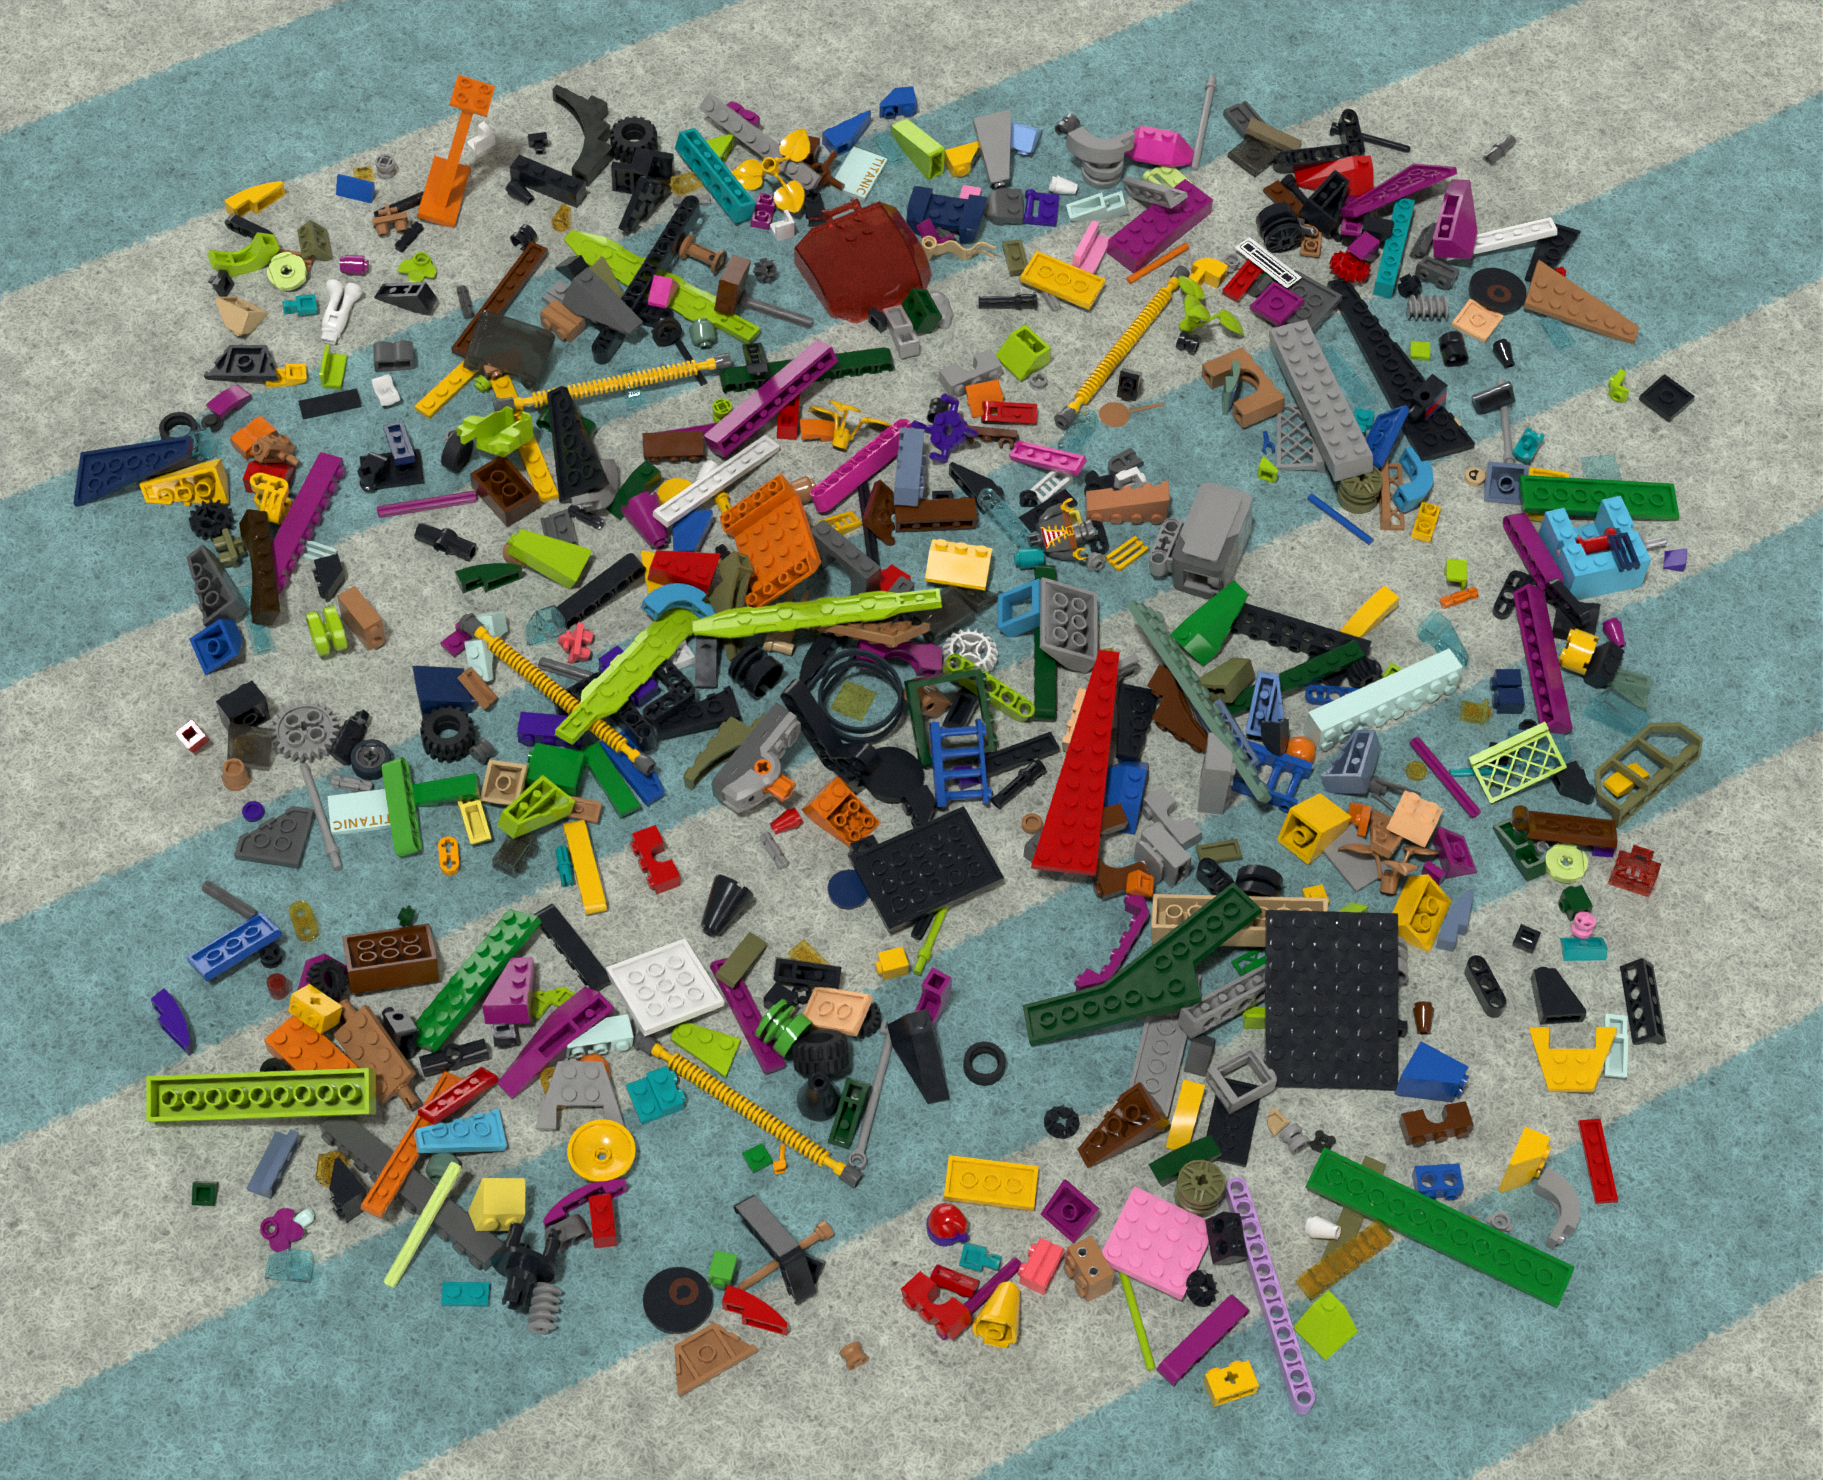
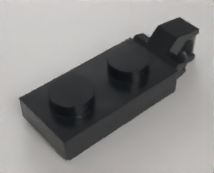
[329,709,369,766]

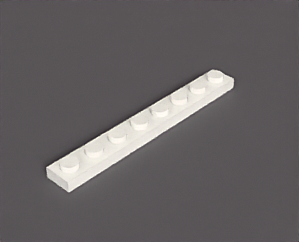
[653,435,780,528]

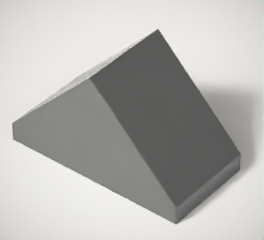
[1184,1034,1215,1077]

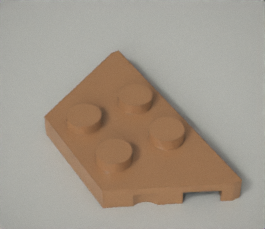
[674,1322,757,1397]

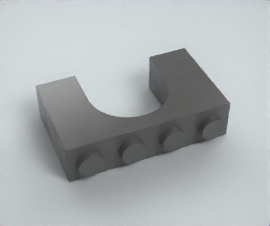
[811,519,881,596]

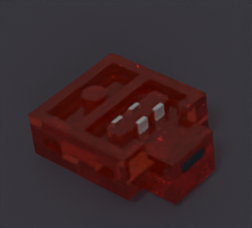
[1607,845,1661,898]

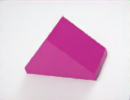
[648,275,679,308]

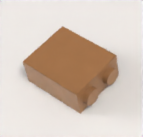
[337,586,386,651]

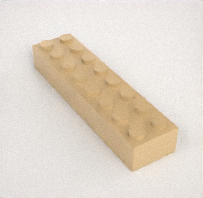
[1151,894,1328,947]

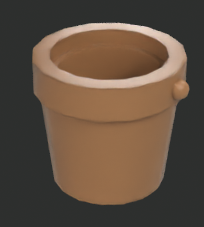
[221,758,252,791]

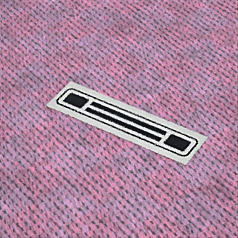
[1235,237,1302,288]

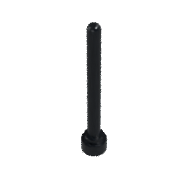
[1280,174,1342,242]

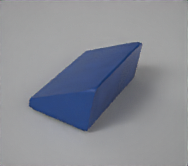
[336,174,376,204]

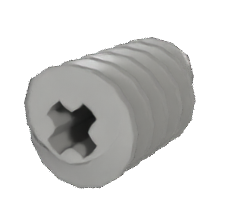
[1406,295,1448,320]
[526,1282,562,1335]

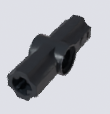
[414,522,477,560]
[419,1038,489,1076]

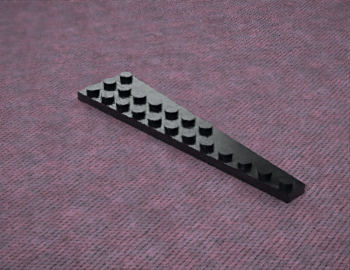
[1327,278,1475,462]

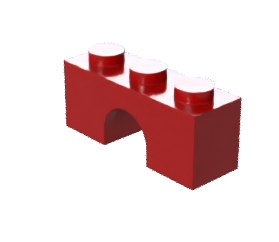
[630,825,681,895]
[901,1271,972,1340]

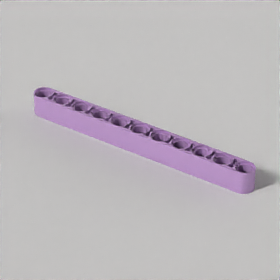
[1225,1177,1315,1414]

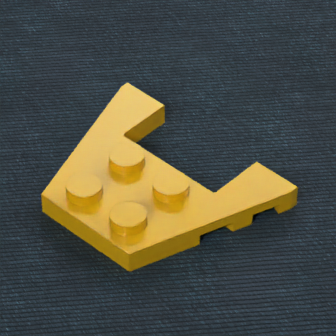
[1529,1027,1617,1092]

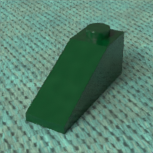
[606,460,661,521]
[828,1077,871,1149]

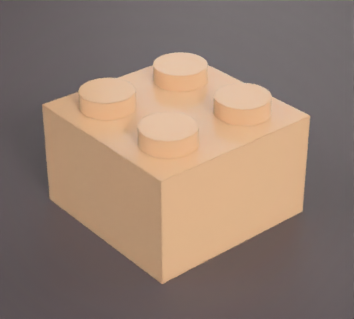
[1386,790,1443,848]

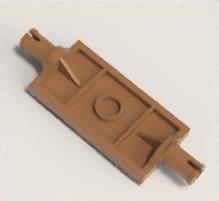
[333,999,420,1110]

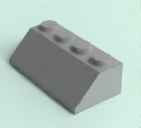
[1197,733,1236,815]

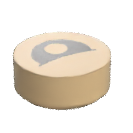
[1464,467,1485,487]

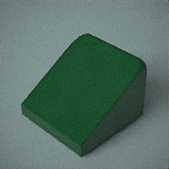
[192,1181,218,1206]

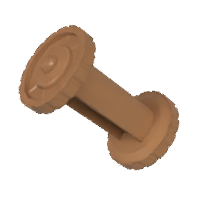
[679,234,727,274]

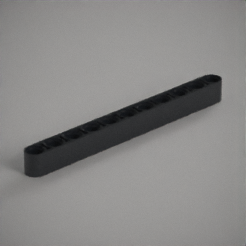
[591,195,701,365]

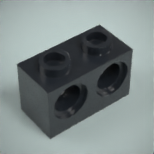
[1205,1212,1248,1265]

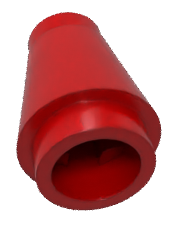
[769,807,803,835]

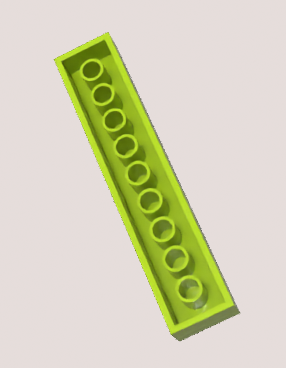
[146,1068,376,1123]

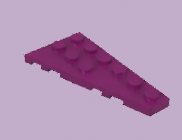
[1340,163,1457,219]

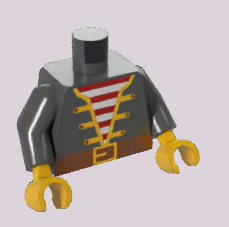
[1027,498,1088,560]

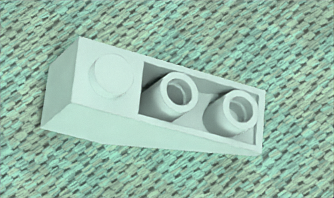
[566,1014,634,1059]

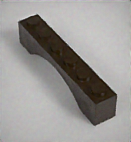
[239,509,280,626]

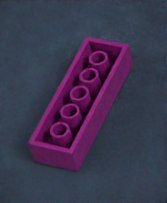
[1107,179,1213,273]

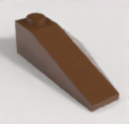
[1077,1082,1170,1168]

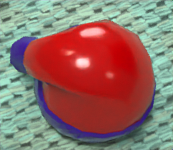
[926,1203,969,1247]

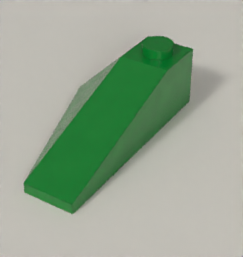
[1171,580,1249,666]

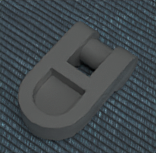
[1107,448,1144,476]

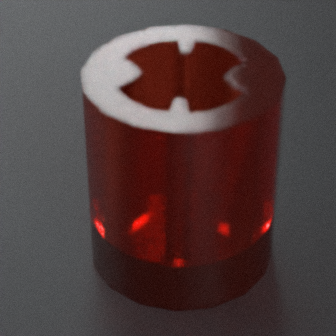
[266,973,289,1000]

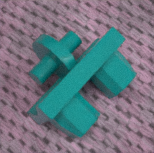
[1512,427,1545,464]

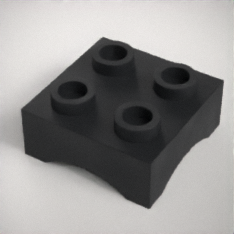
[1552,602,1601,640]

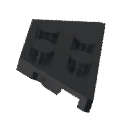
[204,345,279,381]

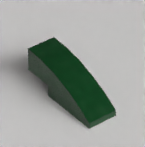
[455,563,523,594]
[1493,818,1546,881]
[1148,1135,1223,1187]

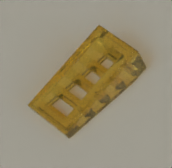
[669,172,704,197]

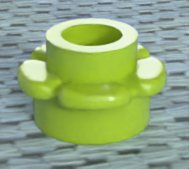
[474,375,492,393]

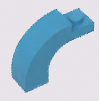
[1392,447,1433,513]
[641,583,716,621]

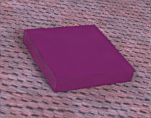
[1250,281,1304,327]

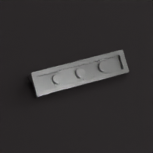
[1122,176,1188,209]

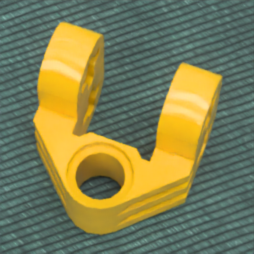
[250,473,292,524]

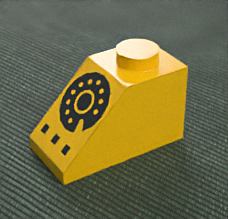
[944,141,980,178]

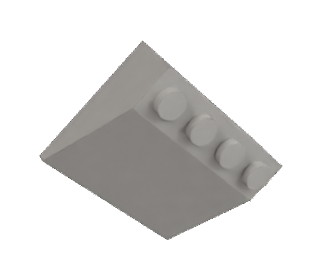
[1040,577,1097,674]

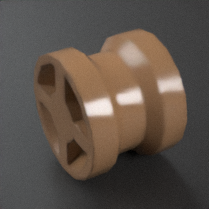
[839,1341,868,1370]

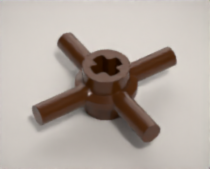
[802,150,845,191]

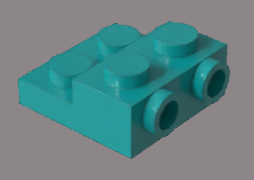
[625,1065,686,1125]

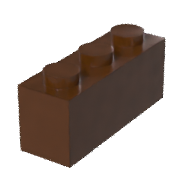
[642,431,704,462]

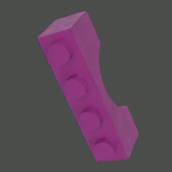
[856,639,942,676]

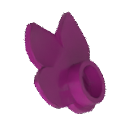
[260,1208,305,1255]

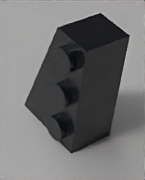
[1298,170,1350,236]

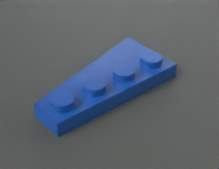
[599,731,665,806]

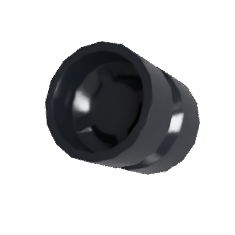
[1438,331,1469,367]

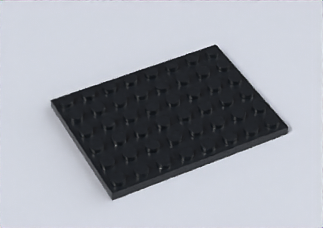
[1264,910,1398,1090]

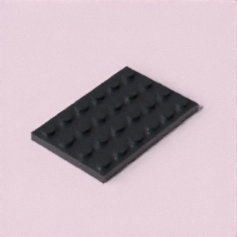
[849,806,1004,932]

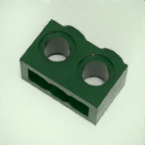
[901,288,942,333]

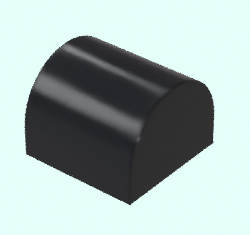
[1512,924,1541,953]

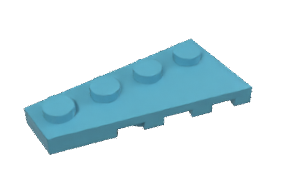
[414,1108,507,1153]

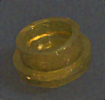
[1406,761,1427,780]

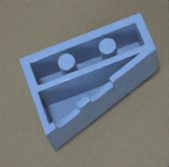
[1245,669,1284,736]

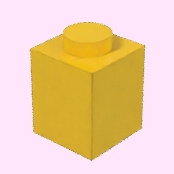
[874,946,909,981]

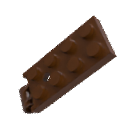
[1512,805,1618,849]

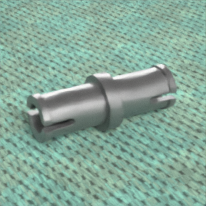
[1483,134,1516,165]

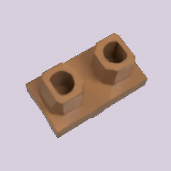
[372,203,407,236]

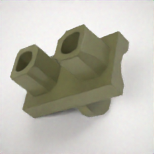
[213,528,248,569]

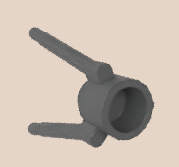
[1368,775,1421,813]

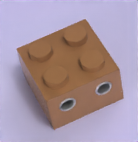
[1063,1235,1114,1302]

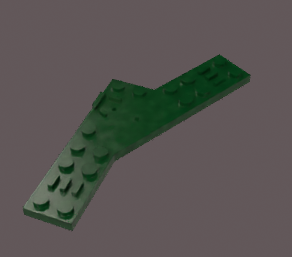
[1023,882,1262,1046]

